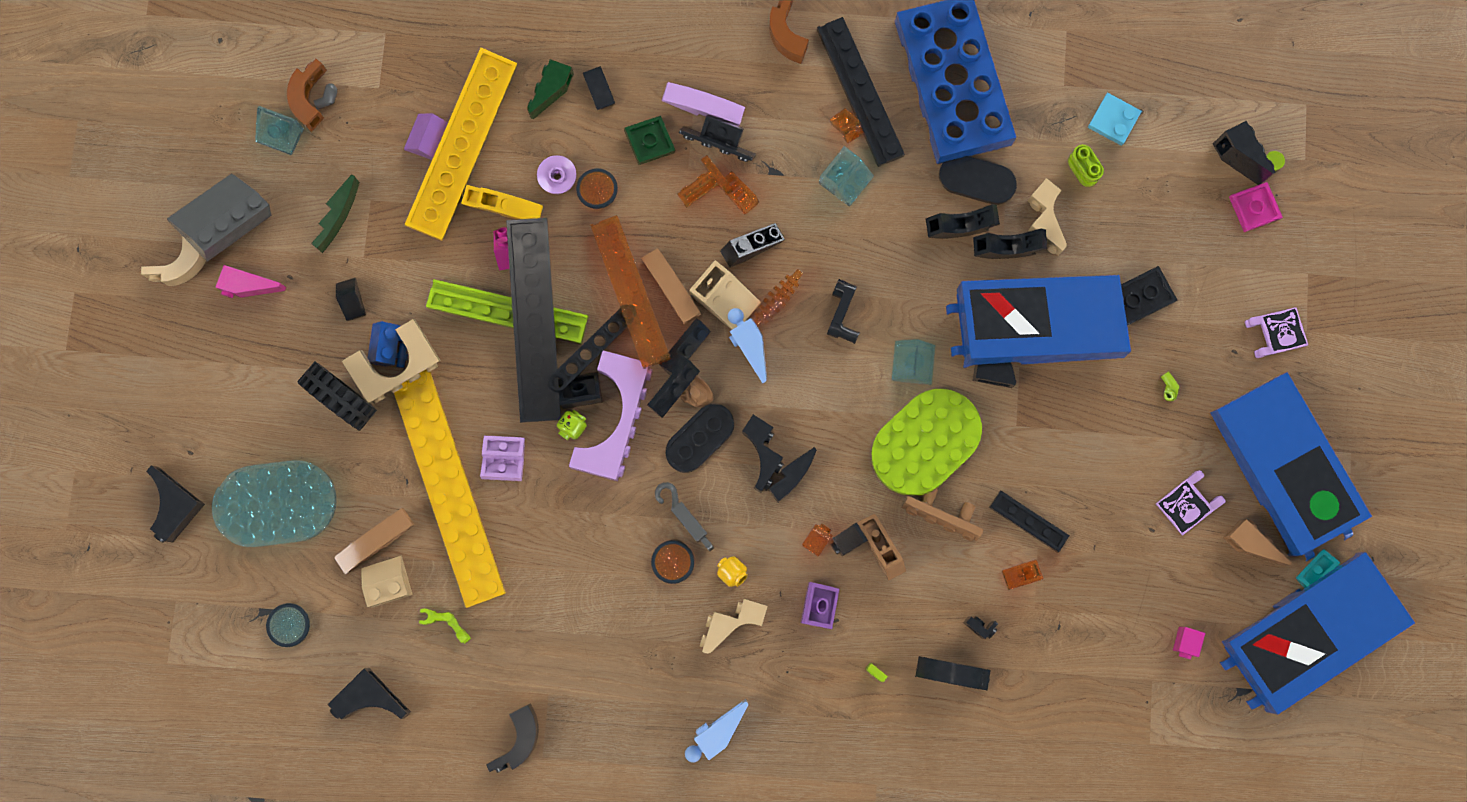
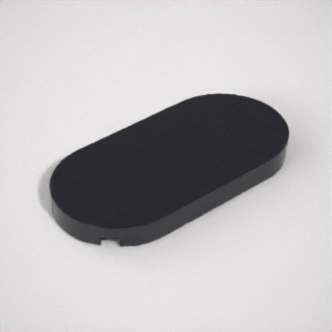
[939,156,1017,205]
[665,404,734,473]

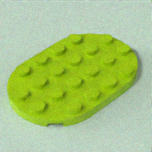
[872,389,982,496]

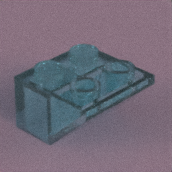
[819,146,874,207]

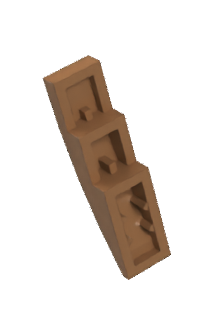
[641,248,701,325]
[334,508,415,574]

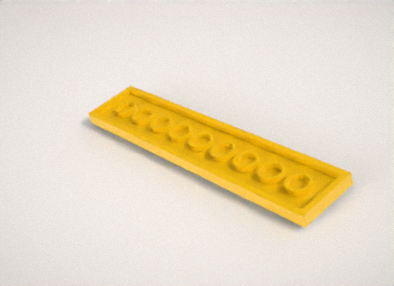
[405,47,517,241]

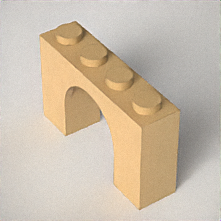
[342,319,441,404]

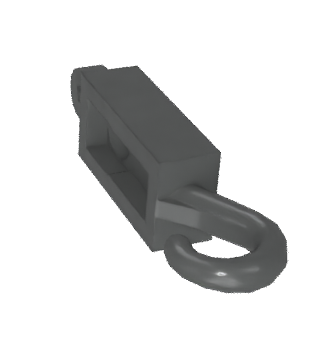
[655,482,714,552]

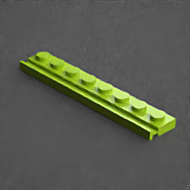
[426,279,589,344]

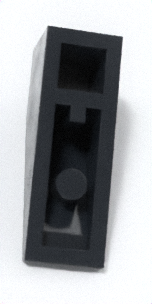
[830,522,868,556]

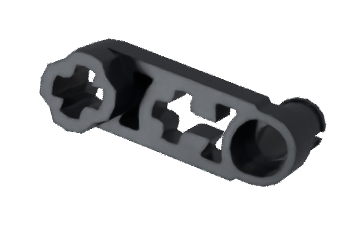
[827,279,860,344]

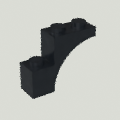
[742,414,784,493]

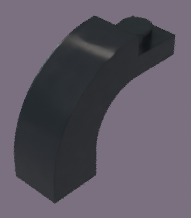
[925,204,1000,239]
[973,228,1047,259]
[915,656,991,691]
[486,703,539,773]

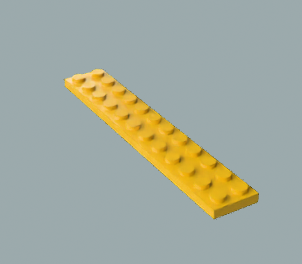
[394,369,506,608]

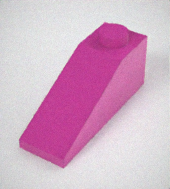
[216,265,286,298]

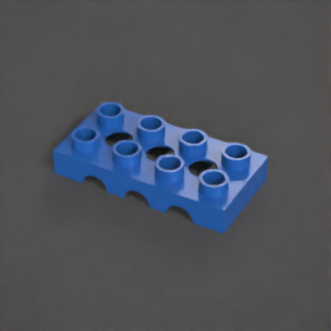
[895,0,1016,164]

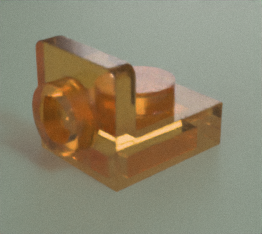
[830,108,863,143]
[802,524,833,557]

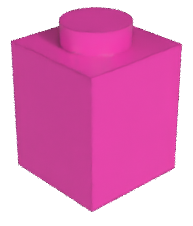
[1173,627,1205,660]

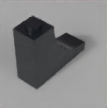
[146,465,205,543]
[327,668,411,720]

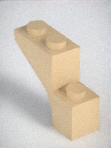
[1028,178,1067,256]
[700,599,768,654]

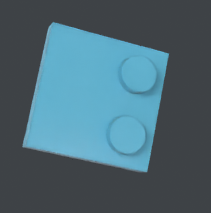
[1088,92,1142,146]

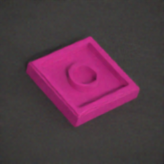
[1229,182,1283,232]

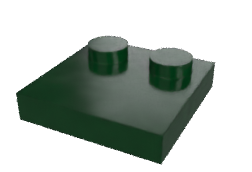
[624,115,675,165]

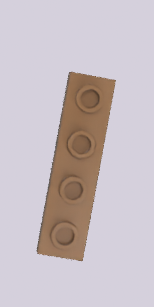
[902,489,984,541]

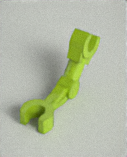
[419,608,471,644]

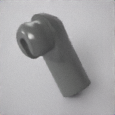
[314,83,338,110]

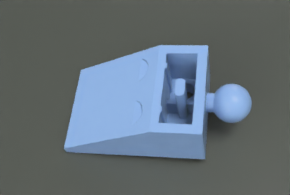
[728,308,767,383]
[685,699,748,763]

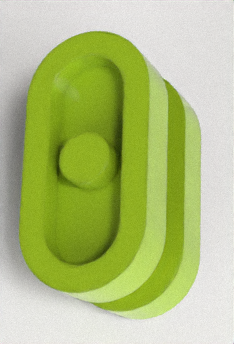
[1068,144,1104,187]

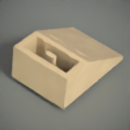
[689,260,761,330]

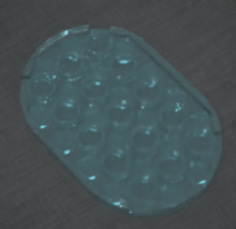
[212,460,337,547]

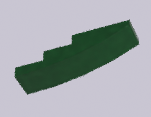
[311,174,360,253]

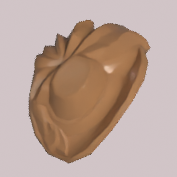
[680,375,713,407]

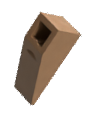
[1223,519,1292,566]

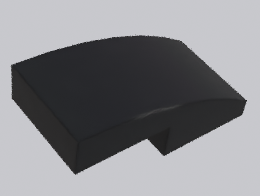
[582,66,615,110]

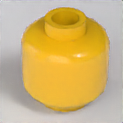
[717,556,748,587]

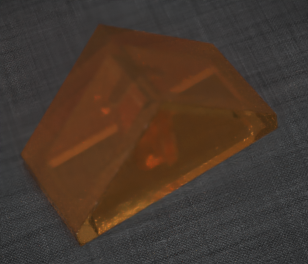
[1002,559,1043,590]

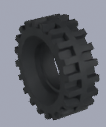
[297,361,377,431]

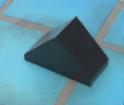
[336,278,366,321]

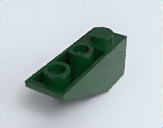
[527,59,574,119]

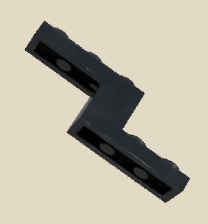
[647,318,711,418]

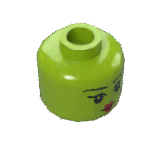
[557,410,587,441]

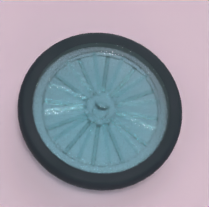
[266,603,310,647]

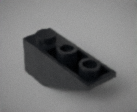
[720,223,785,268]

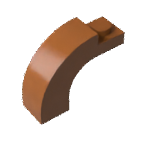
[769,0,809,64]
[287,59,327,132]

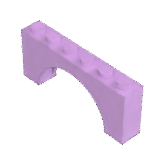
[569,351,653,481]

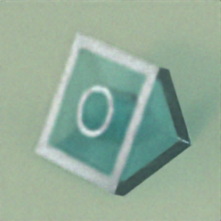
[255,106,304,155]
[891,339,935,385]

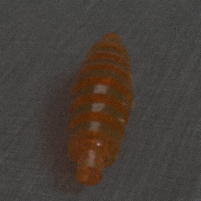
[754,269,803,327]

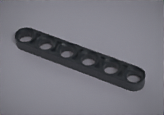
[548,304,637,393]

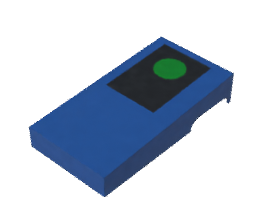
[1210,372,1372,562]

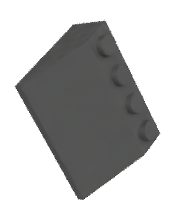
[167,173,272,262]

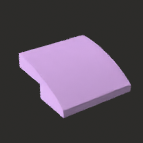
[480,436,525,481]

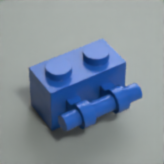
[368,321,409,368]

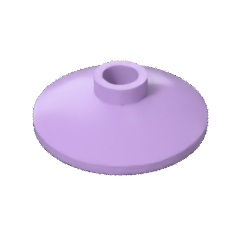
[537,155,576,194]

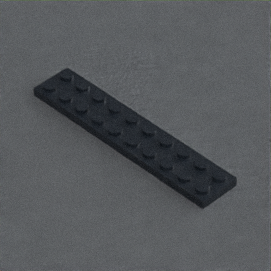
[506,218,561,423]

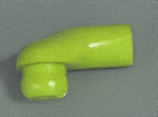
[1161,372,1179,401]

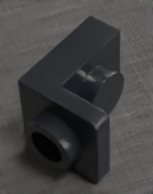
[963,616,998,639]

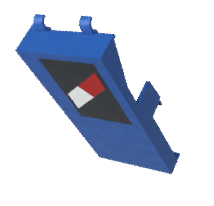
[946,275,1131,368]
[1220,552,1415,715]

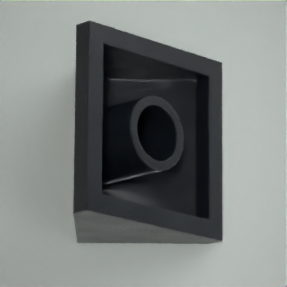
[559,372,603,409]

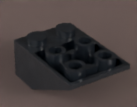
[1212,121,1276,185]

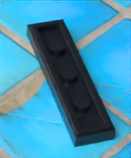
[989,490,1070,553]

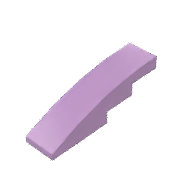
[662,82,745,126]

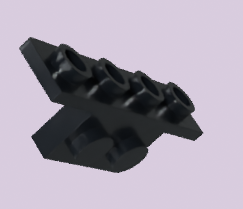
[679,115,756,162]

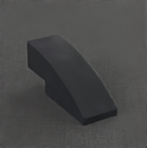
[769,447,817,503]

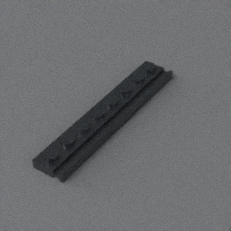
[817,17,905,167]

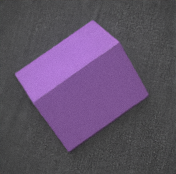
[404,113,448,160]
[801,582,839,629]

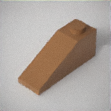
[857,514,906,581]

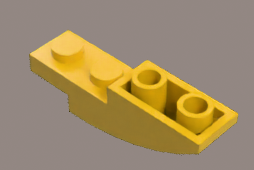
[461,185,543,220]

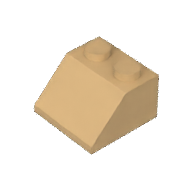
[361,556,413,608]

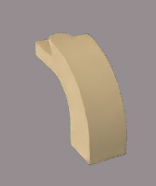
[141,236,206,286]

